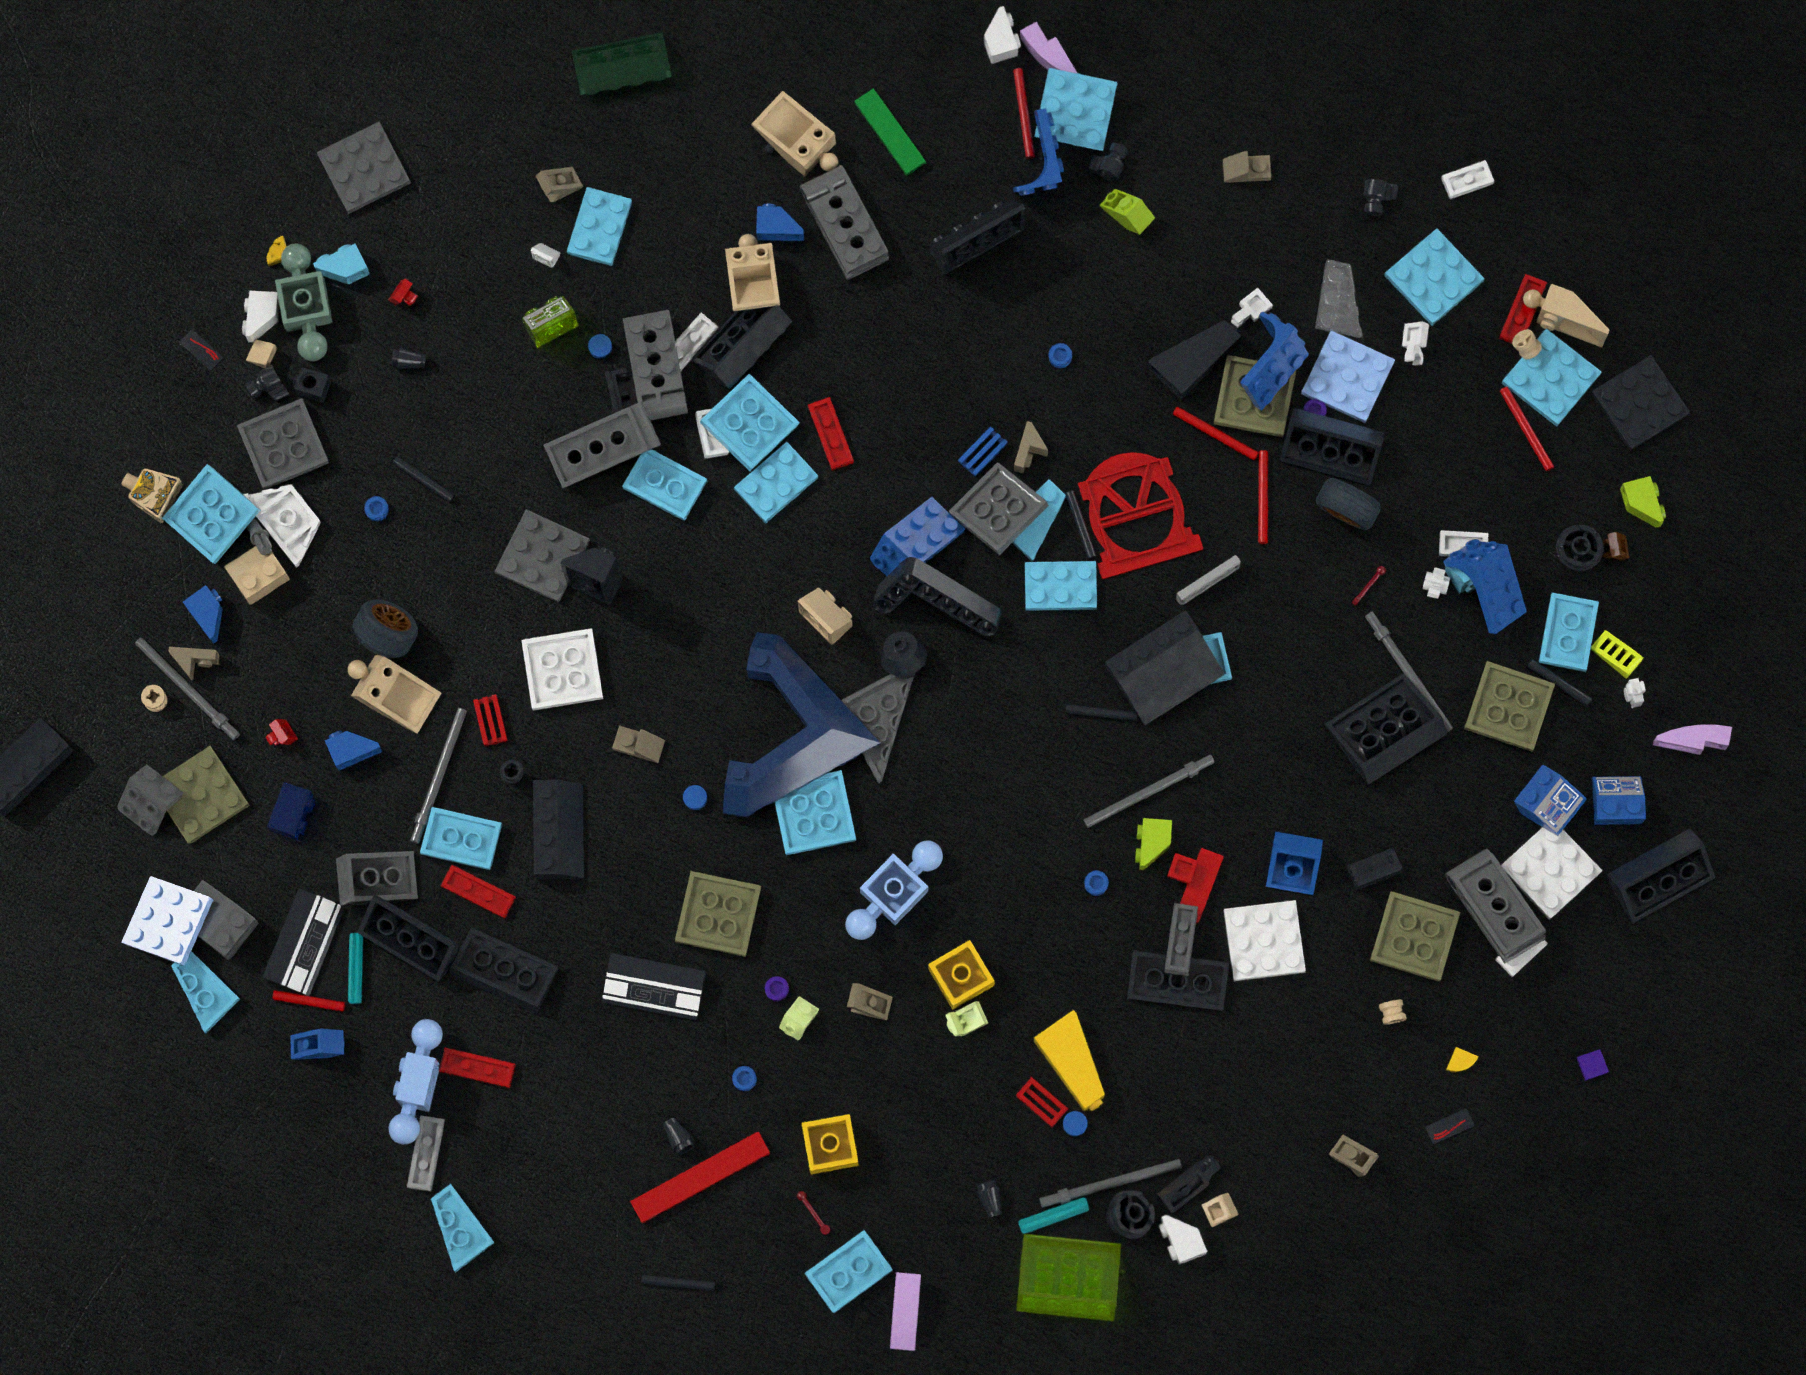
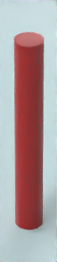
[272,990,345,1012]

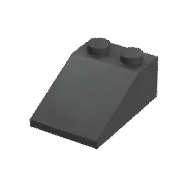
[336,851,418,906]
[194,880,259,961]

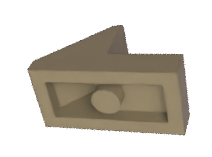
[1223,151,1271,183]
[536,167,583,202]
[1014,421,1048,473]
[169,647,220,681]
[612,726,665,763]
[847,983,893,1020]
[1329,1135,1379,1177]

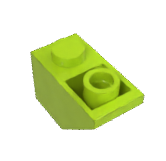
[1100,189,1155,234]
[1620,476,1666,528]
[1135,818,1172,870]

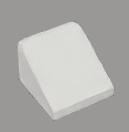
[531,243,560,268]

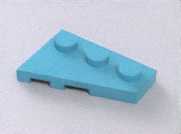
[1012,479,1066,562]
[171,951,240,1034]
[431,1184,494,1272]

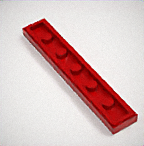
[630,1131,770,1223]

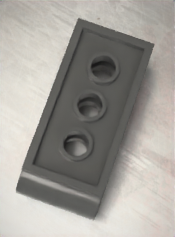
[800,165,889,280]
[623,310,688,420]
[544,402,661,488]
[1445,849,1546,964]

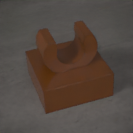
[1602,532,1629,560]

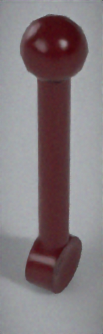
[1352,566,1386,606]
[797,1191,830,1235]

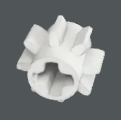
[1423,568,1450,599]

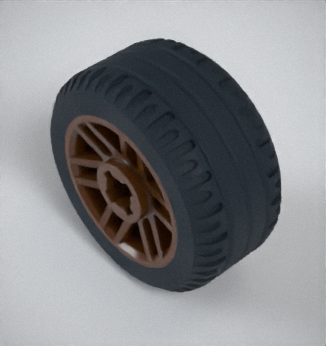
[1316,478,1381,530]
[352,600,418,658]

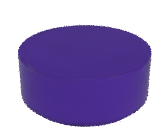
[1303,399,1327,416]
[765,976,789,1002]

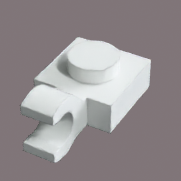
[1231,288,1273,328]
[1402,322,1429,365]
[1624,678,1646,708]

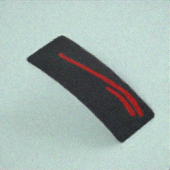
[179,330,223,370]
[1426,1109,1474,1144]

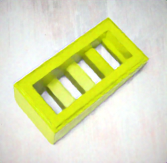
[1590,630,1643,679]

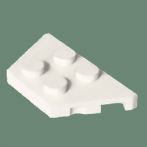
[243,485,321,568]

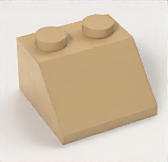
[224,546,290,605]
[798,588,852,645]

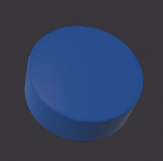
[588,334,612,359]
[1049,343,1072,368]
[364,496,389,521]
[683,785,707,810]
[1084,871,1109,896]
[732,1066,757,1091]
[1063,1111,1087,1136]

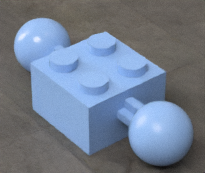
[845,841,943,940]
[389,1019,443,1144]

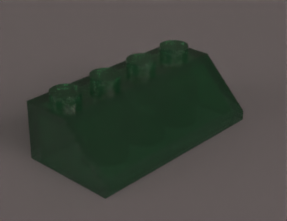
[572,32,671,95]

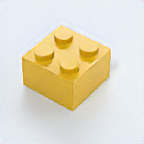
[928,940,995,1010]
[802,1114,859,1174]

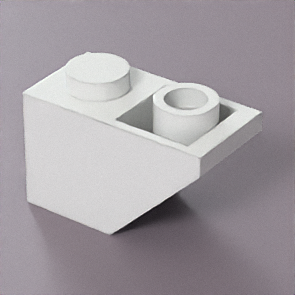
[984,6,1021,64]
[242,291,280,343]
[1158,1215,1207,1265]

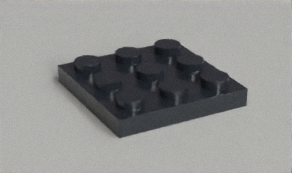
[1591,355,1690,451]

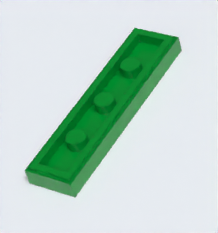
[854,89,926,176]

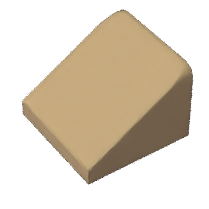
[246,339,277,368]
[1202,1193,1238,1227]

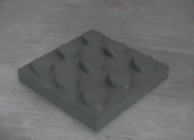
[317,122,410,214]
[237,399,329,490]
[949,462,1049,555]
[495,509,590,603]

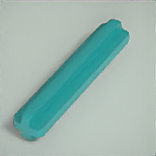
[348,933,363,1004]
[1019,1198,1089,1234]

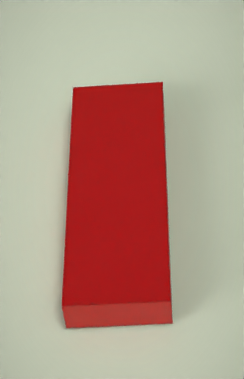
[1499,274,1547,344]
[808,397,854,471]
[1180,848,1224,924]
[441,865,516,919]
[439,1048,516,1088]

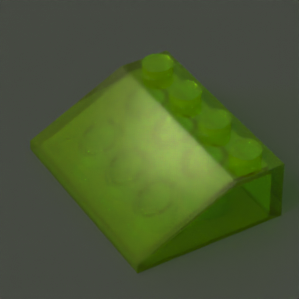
[1016,1234,1121,1321]

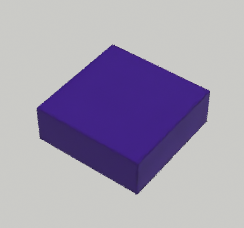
[1576,1049,1609,1081]

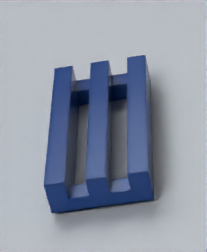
[958,427,1008,477]

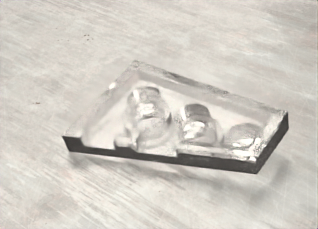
[1315,260,1362,338]

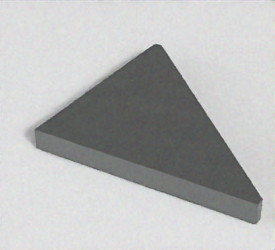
[841,674,913,784]

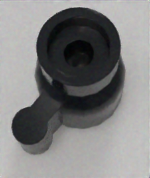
[1087,143,1129,181]
[1363,179,1398,216]
[244,365,289,402]

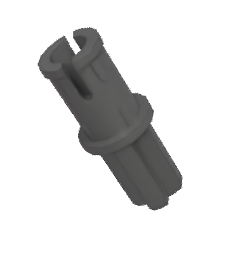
[246,518,272,555]

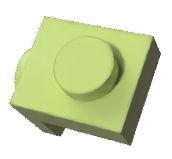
[779,996,819,1040]
[946,1001,988,1036]

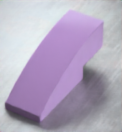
[1020,22,1077,73]
[1653,725,1732,755]
[890,1273,921,1351]

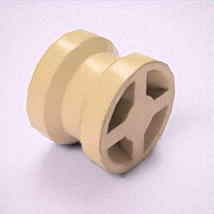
[1512,330,1542,360]
[141,685,167,712]
[1379,1000,1407,1025]

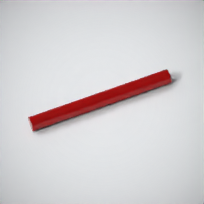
[1013,68,1035,159]
[1500,386,1554,471]
[1173,406,1259,460]
[1258,450,1268,544]

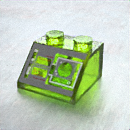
[522,296,578,348]

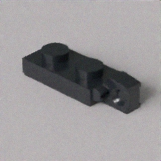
[1158,1155,1221,1213]

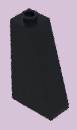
[1148,320,1241,400]

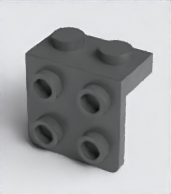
[117,764,183,835]

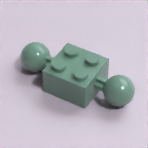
[275,244,333,361]

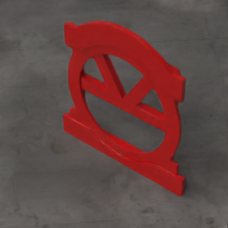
[1078,453,1203,580]

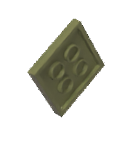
[1214,355,1296,437]
[1464,661,1555,752]
[163,746,250,845]
[675,871,761,957]
[1370,891,1460,982]

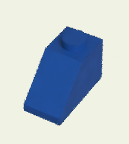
[757,204,804,241]
[183,585,223,644]
[325,731,382,771]
[291,1028,344,1060]

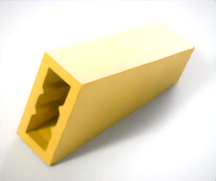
[1034,1010,1105,1112]

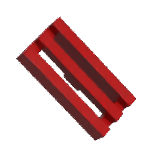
[473,694,508,747]
[1016,1077,1068,1128]

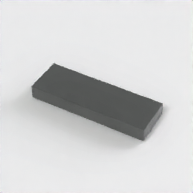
[1164,903,1198,976]

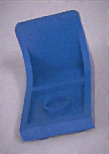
[1013,108,1064,196]
[1240,312,1309,411]
[870,497,965,576]
[1444,539,1527,634]

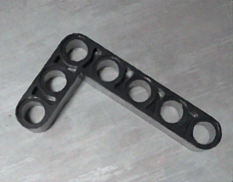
[873,557,1002,636]

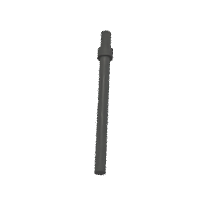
[1365,611,1453,733]
[135,637,240,741]
[410,708,467,844]
[1084,755,1215,828]
[1039,1159,1182,1208]

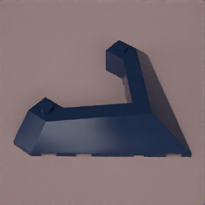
[723,632,881,817]

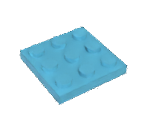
[1035,68,1118,151]
[1384,229,1484,326]
[1502,329,1601,426]
[700,374,800,471]
[162,464,260,564]
[775,770,856,855]

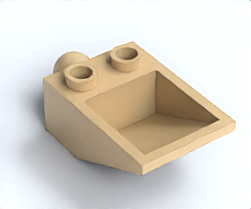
[752,91,838,176]
[725,234,780,311]
[1523,284,1609,347]
[348,655,441,733]

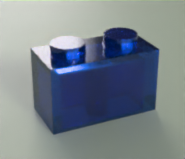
[267,782,315,840]

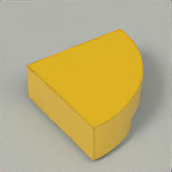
[267,236,287,266]
[1446,1047,1478,1072]

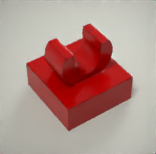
[389,279,418,305]
[266,719,298,745]
[1167,853,1198,885]

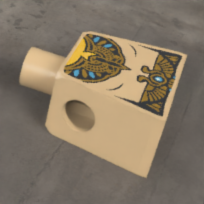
[122,469,183,523]

